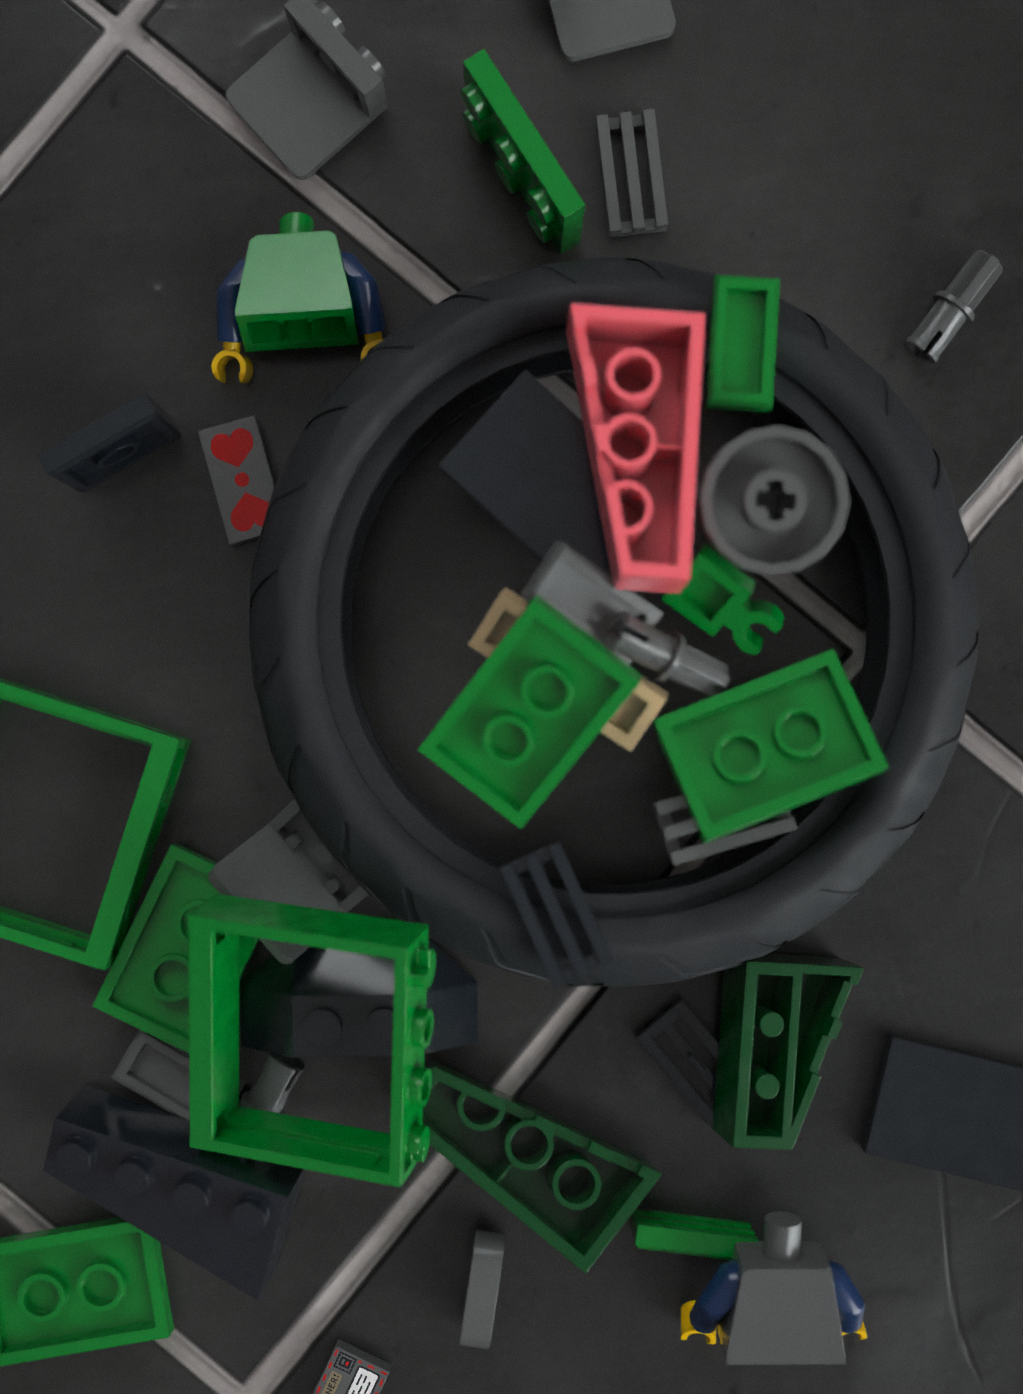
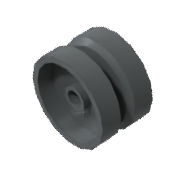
[694,425,850,575]

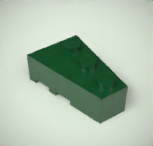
[712,953,864,1150]

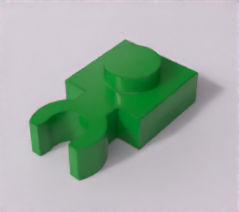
[661,543,784,656]

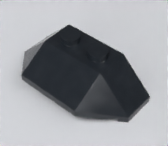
[241,937,478,1057]

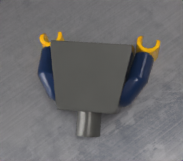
[681,1211,868,1365]

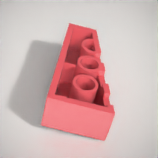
[566,303,705,594]

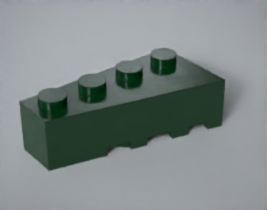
[422,1059,662,1274]

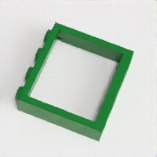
[0,678,191,971]
[188,893,436,1188]

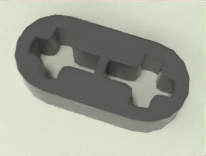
[459,1229,506,1349]

